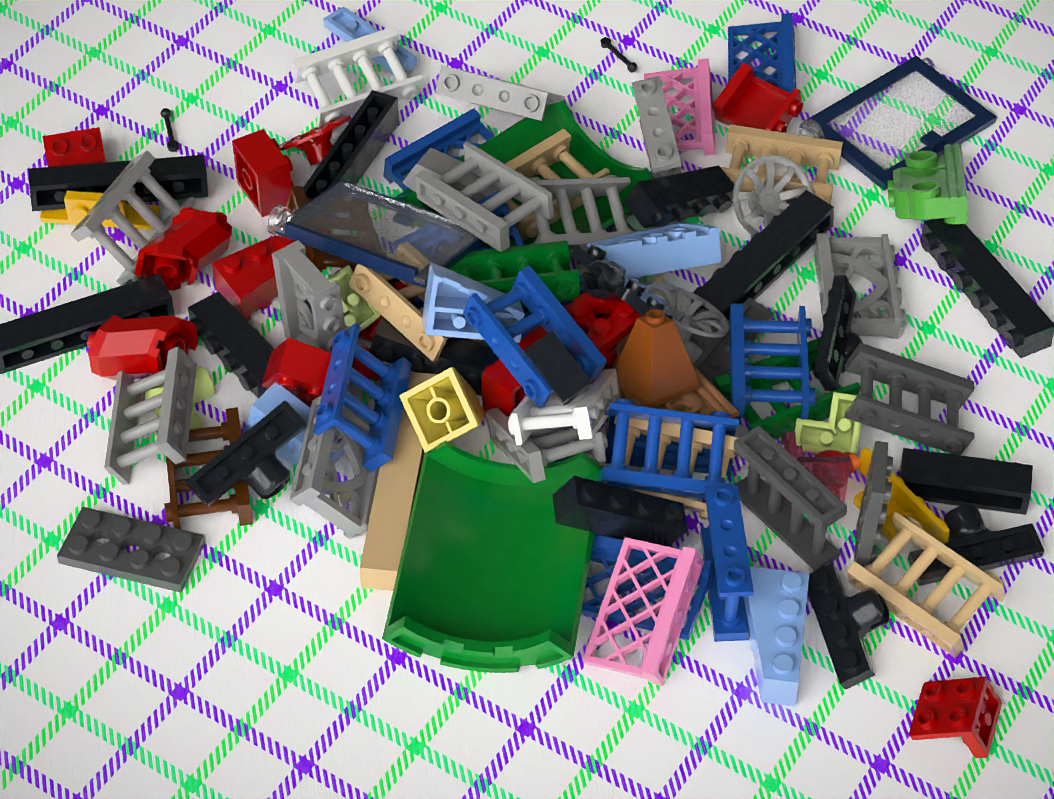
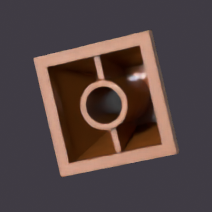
[614,309,700,408]

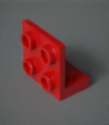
[42,127,106,167]
[909,676,1003,758]

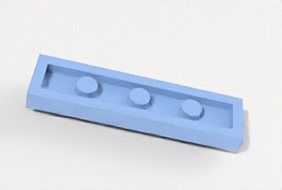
[323,6,417,76]

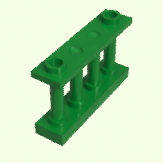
[449,240,580,307]
[713,338,860,440]

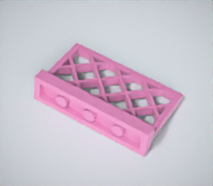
[644,58,716,156]
[582,537,704,686]

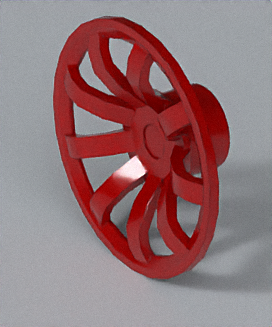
[279,115,352,166]

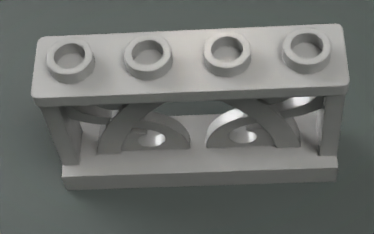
[814,233,905,339]
[272,240,345,353]
[289,395,380,539]

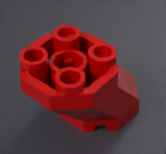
[134,207,232,291]
[87,315,199,381]

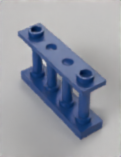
[463,266,607,409]
[729,304,815,420]
[313,323,412,472]
[598,399,739,499]
[700,485,754,642]

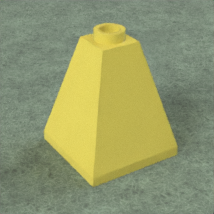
[399,367,485,453]

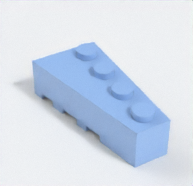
[587,222,721,279]
[743,566,809,707]

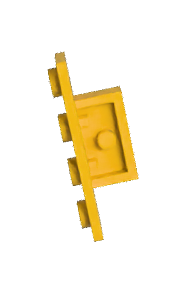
[40,191,161,230]
[853,447,950,544]

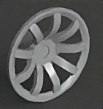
[733,155,814,236]
[645,283,730,344]

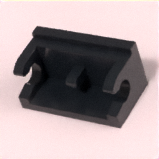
[523,331,592,406]

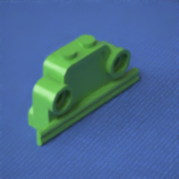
[887,143,968,224]

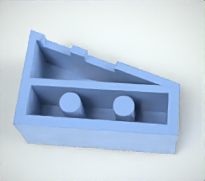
[422,262,524,343]
[242,382,345,474]

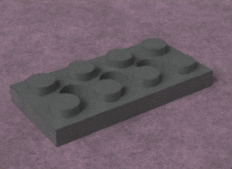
[854,441,894,567]
[57,507,205,593]

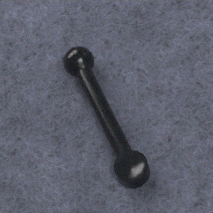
[601,37,638,73]
[160,108,179,152]

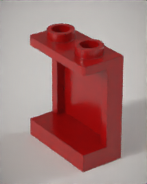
[712,63,803,133]

